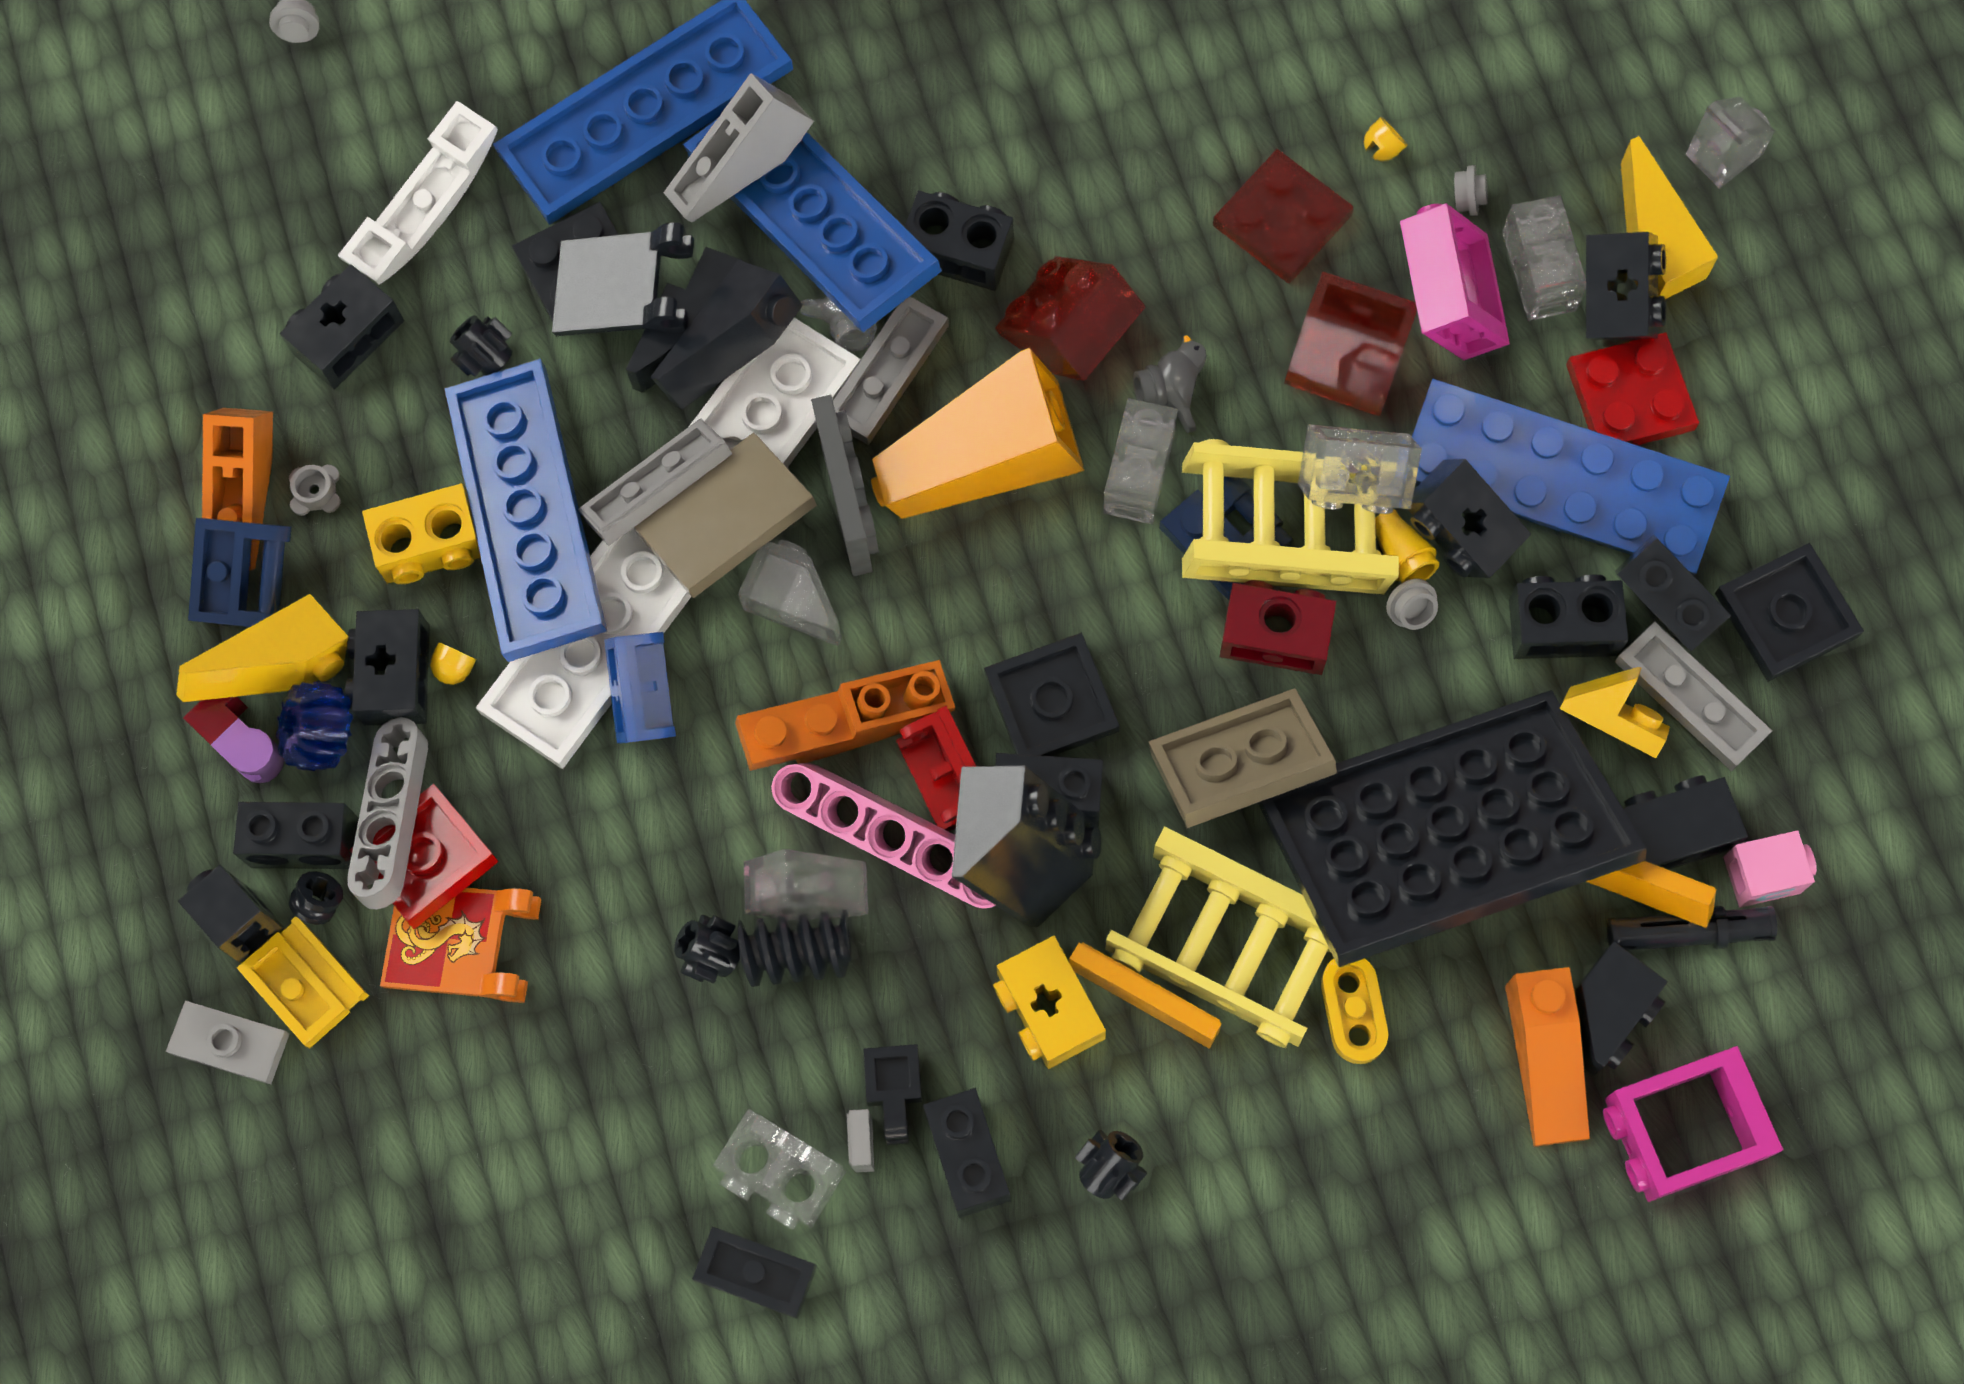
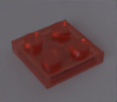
[1213,149,1354,284]

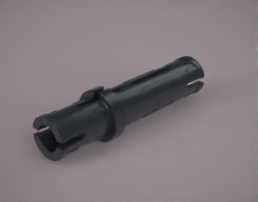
[1607,906,1777,951]

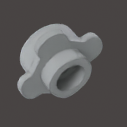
[289,464,341,516]

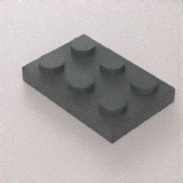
[811,395,879,577]

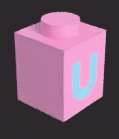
[1723,831,1816,908]

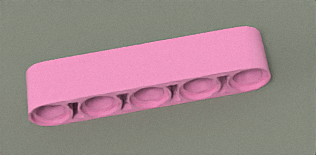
[771,763,996,909]

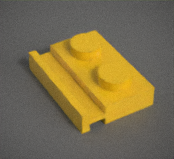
[237,916,369,1049]

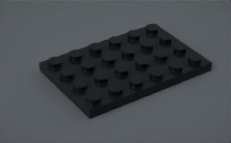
[1258,690,1647,967]

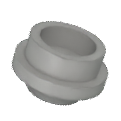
[269,0,319,43]
[1454,165,1488,216]
[1386,579,1438,630]

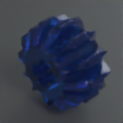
[275,681,353,771]

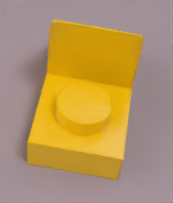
[1560,667,1670,758]

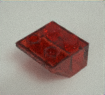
[994,256,1146,381]
[1284,271,1418,416]

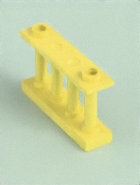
[1182,439,1399,595]
[1105,826,1331,1048]

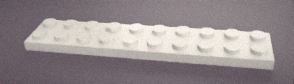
[476,318,861,769]

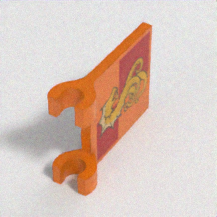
[380,888,541,1003]

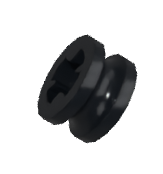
[288,871,343,925]

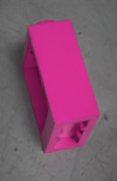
[1400,203,1510,360]
[1603,1046,1783,1202]

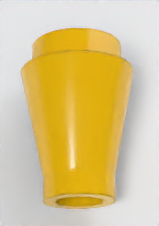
[1375,509,1439,583]

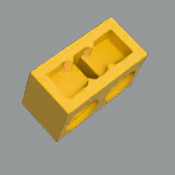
[362,483,481,584]

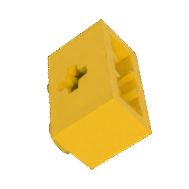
[993,935,1106,1069]

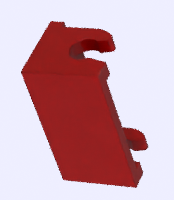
[896,705,977,832]

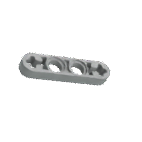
[347,717,428,909]

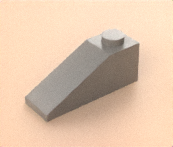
[663,73,814,222]

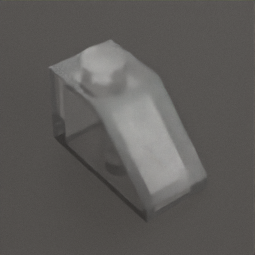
[1686,97,1775,189]
[738,540,842,646]
[744,849,868,920]

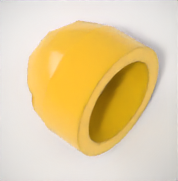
[1364,117,1408,162]
[430,642,477,685]

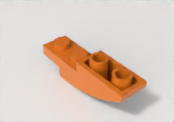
[735,660,955,771]

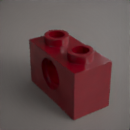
[1219,580,1336,675]

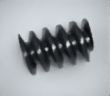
[738,909,852,987]

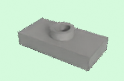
[166,1001,290,1085]

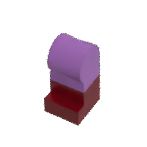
[183,697,284,783]

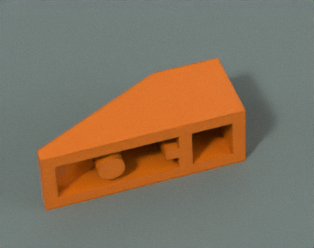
[202,408,273,570]
[1505,967,1590,1147]

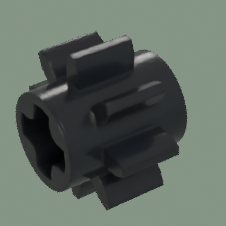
[450,315,513,377]
[674,914,740,983]
[1075,1130,1147,1200]

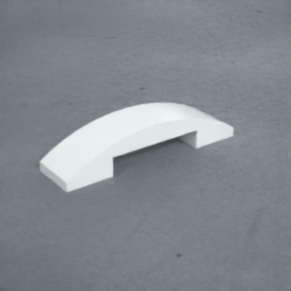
[338,101,498,285]

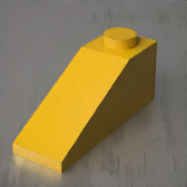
[1621,136,1718,299]
[176,594,349,702]

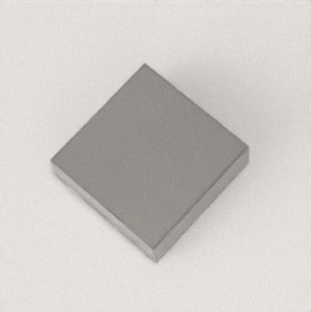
[847,1109,874,1173]

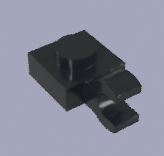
[863,1044,922,1145]

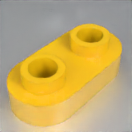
[1321,959,1388,1064]

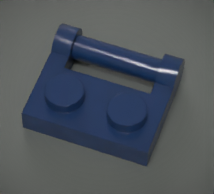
[188,518,292,627]

